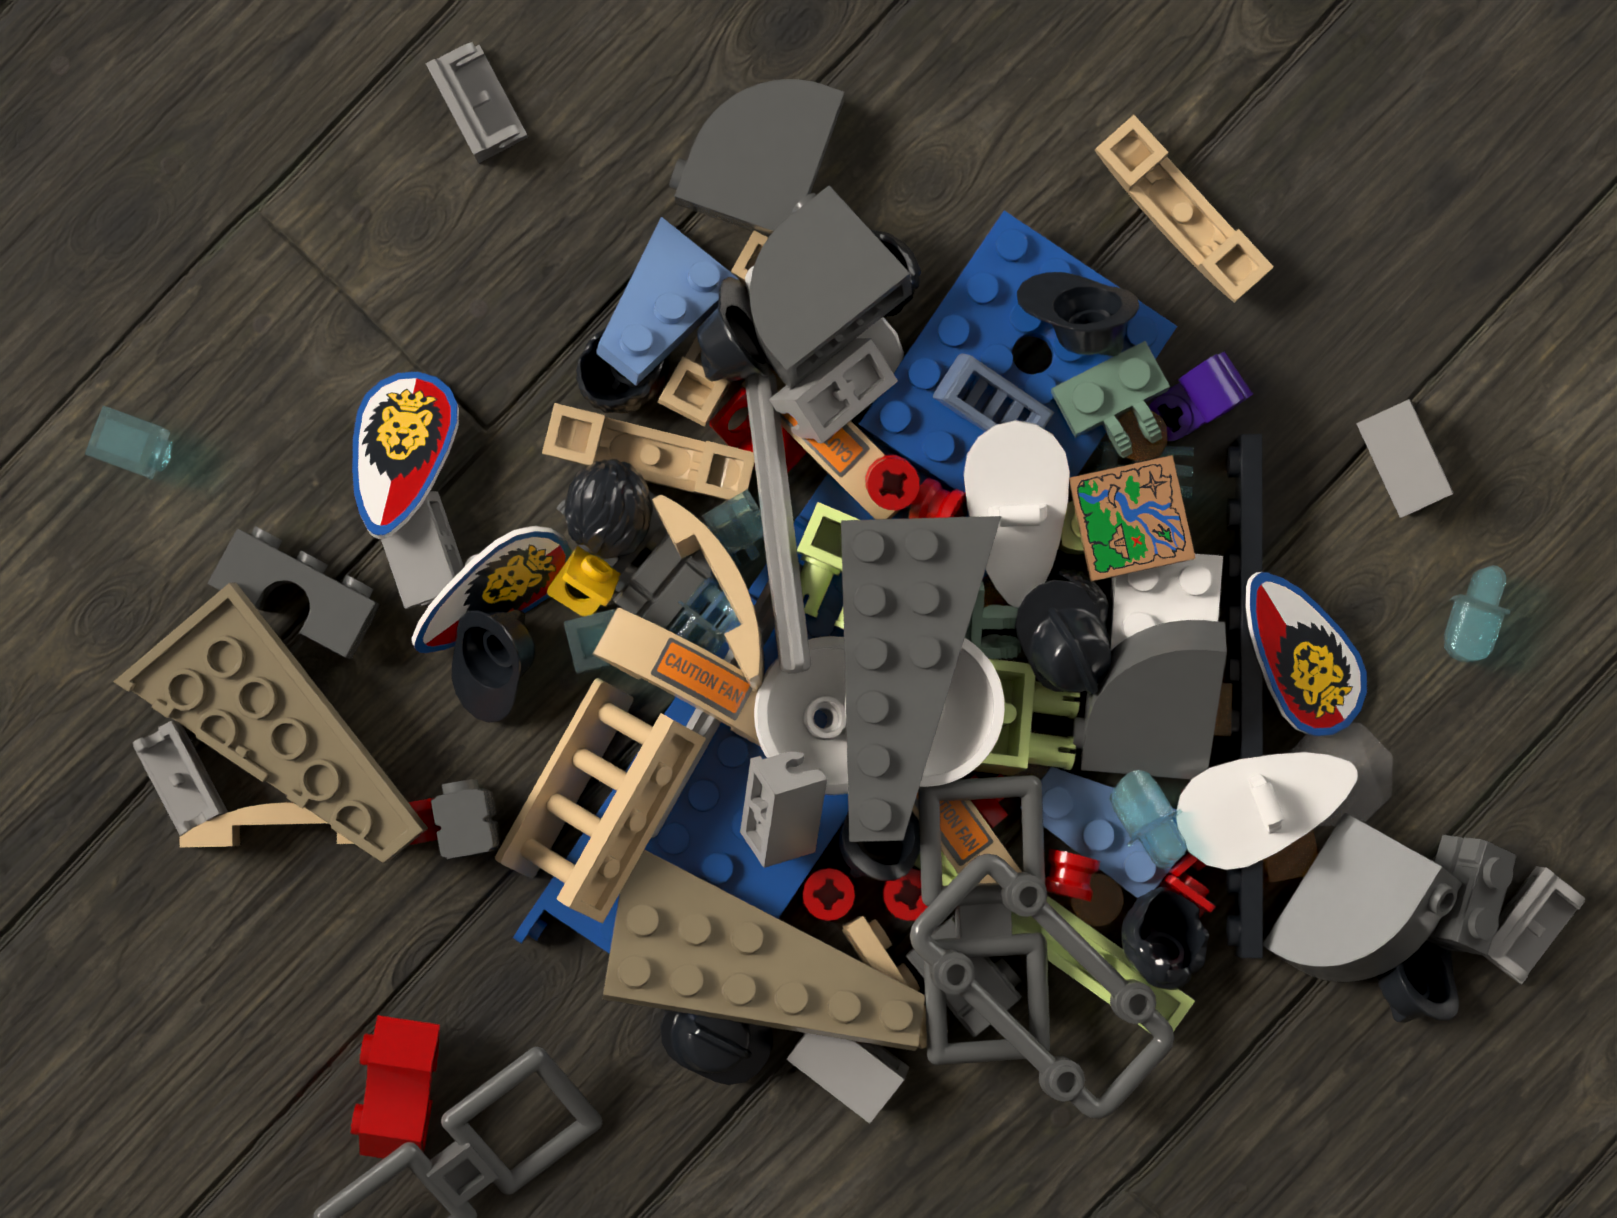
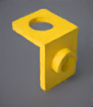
[547,545,621,619]

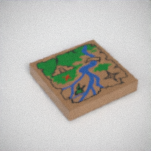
[1069,455,1195,582]

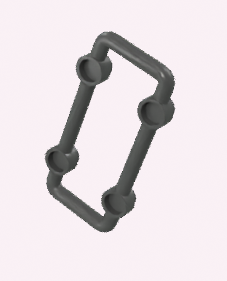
[910,853,1174,1119]

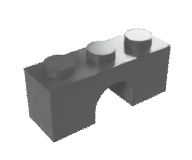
[207,526,381,659]

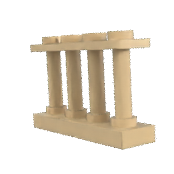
[495,678,706,924]

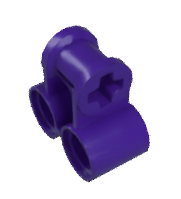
[1149,352,1253,441]

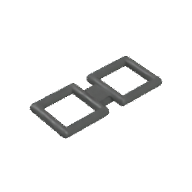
[918,775,1050,1065]
[313,1047,603,1218]

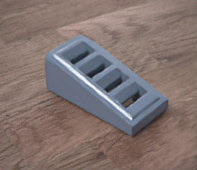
[933,354,1054,432]

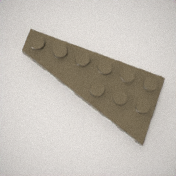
[113,583,428,863]
[602,850,925,1051]

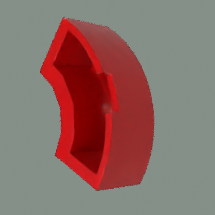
[351,1015,440,1159]

